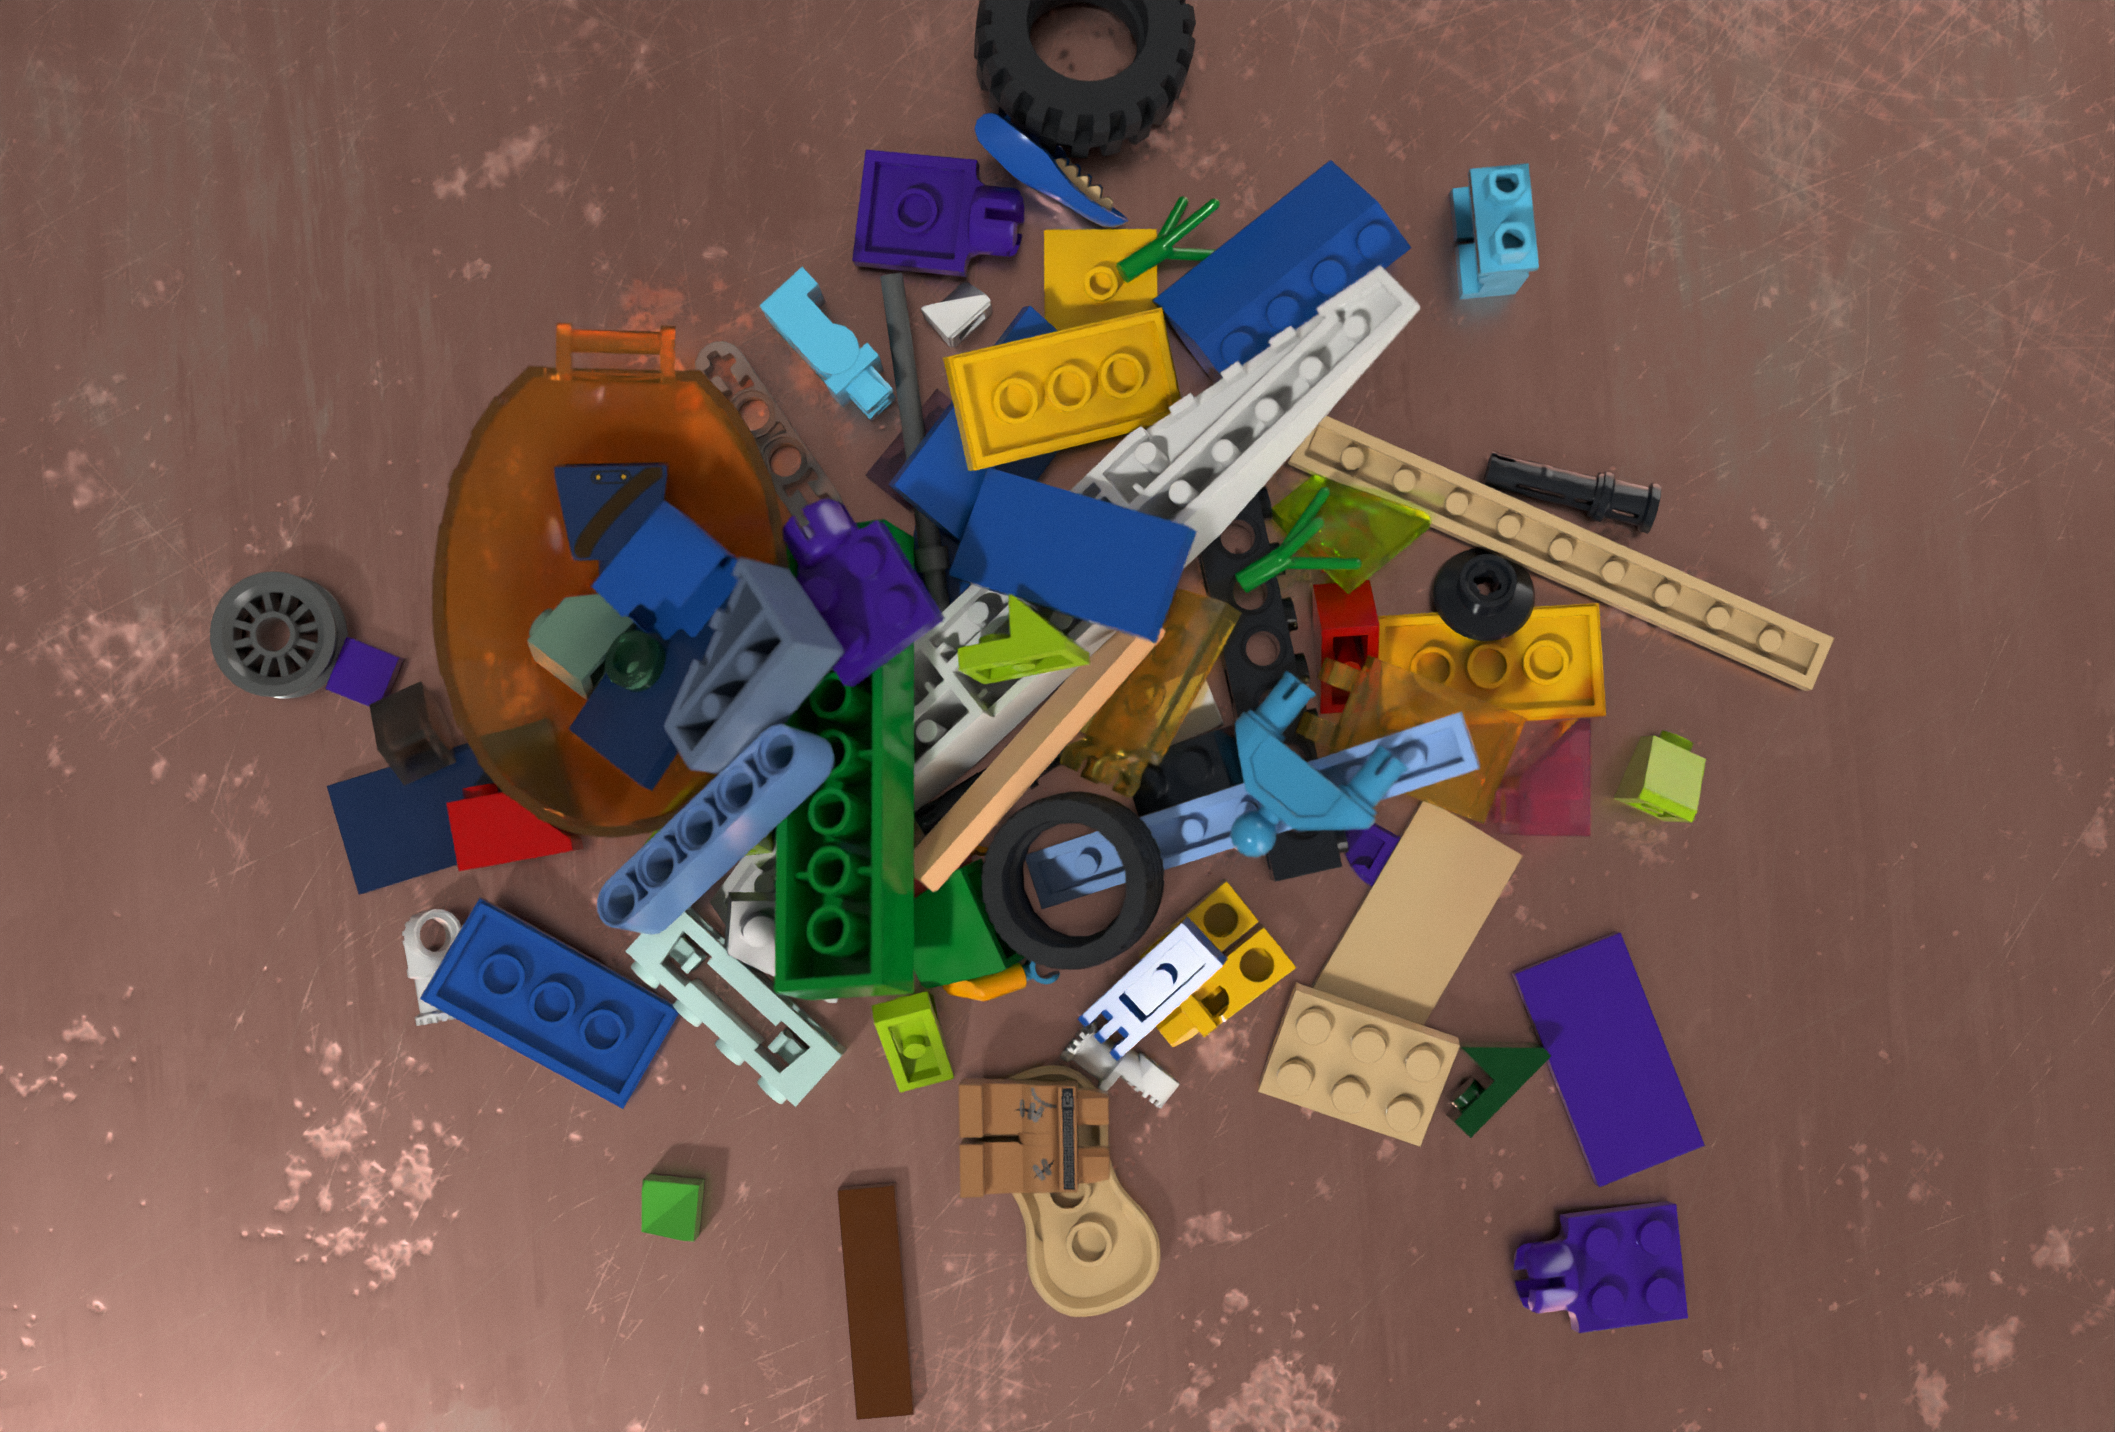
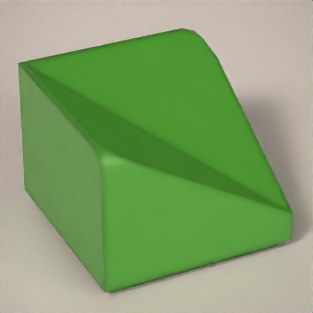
[641,1174,705,1242]

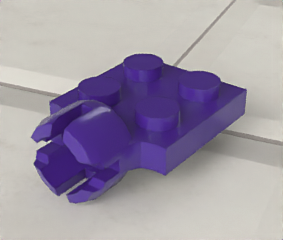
[852,149,1024,277]
[782,498,945,687]
[1514,1201,1688,1333]

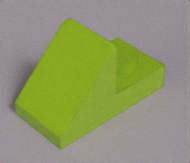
[958,594,1090,685]
[871,991,955,1093]

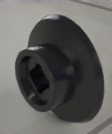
[1433,548,1535,641]

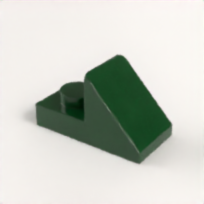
[1446,1042,1551,1138]

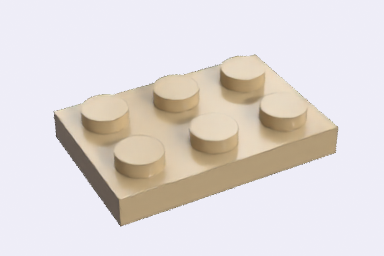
[1258,983,1460,1147]

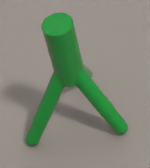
[1116,196,1220,283]
[1235,487,1362,593]

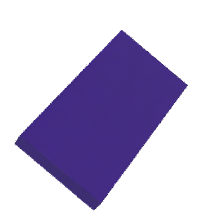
[1512,931,1705,1187]

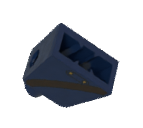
[554,462,669,576]

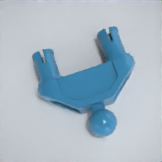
[1230,670,1408,857]

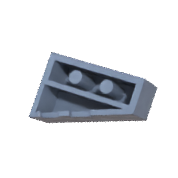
[664,557,844,774]

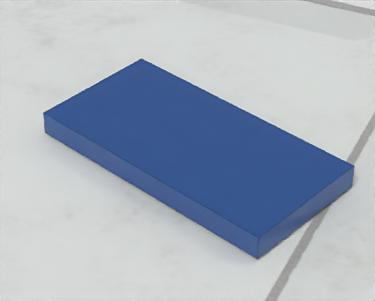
[888,306,1059,545]
[948,467,1197,644]
[420,897,679,1109]

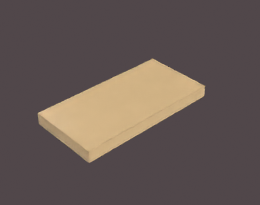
[1311,798,1523,1026]

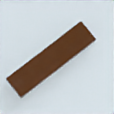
[837,1183,915,1420]

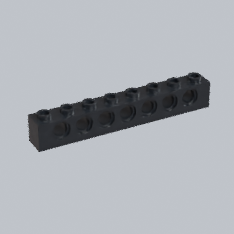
[1197,486,1348,882]

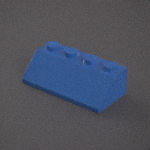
[1152,160,1411,384]

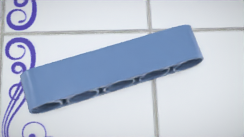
[597,724,833,935]

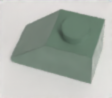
[527,594,638,700]

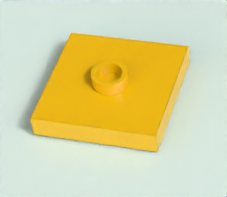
[1044,229,1157,331]

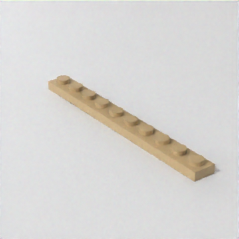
[1287,416,1834,691]

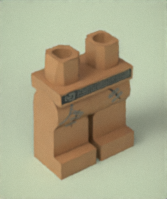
[958,1078,1110,1198]

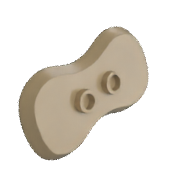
[983,1065,1160,1317]

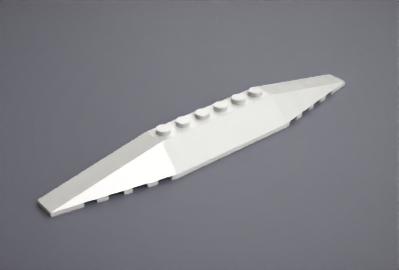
[710,266,1421,926]

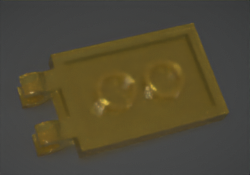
[1060,587,1242,799]
[1296,655,1527,824]

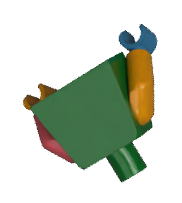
[914,845,1060,1002]

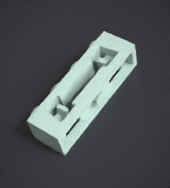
[626,907,847,1107]

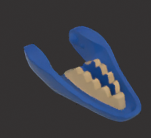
[974,113,1129,227]

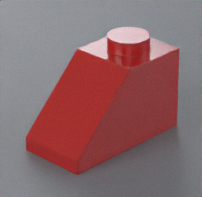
[1312,580,1380,714]
[447,783,584,871]

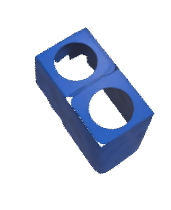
[591,501,739,640]

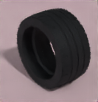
[981,792,1165,970]

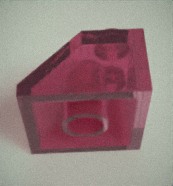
[1490,718,1591,836]

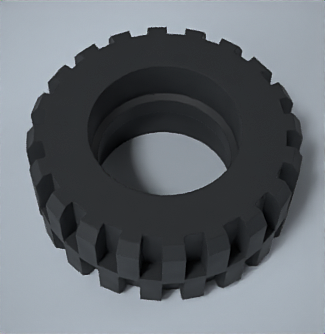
[974,0,1196,158]

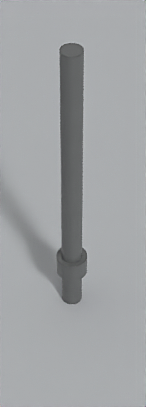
[880,273,951,613]

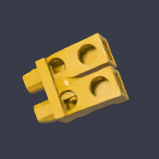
[1131,878,1296,1047]

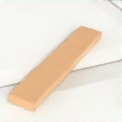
[914,628,1166,892]

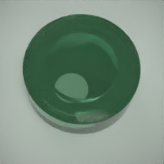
[605,630,666,692]

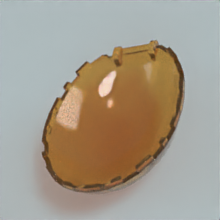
[432,322,788,838]

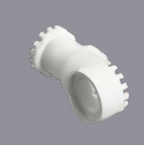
[402,909,461,1026]
[1060,1020,1180,1109]

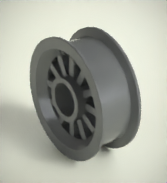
[210,571,348,699]

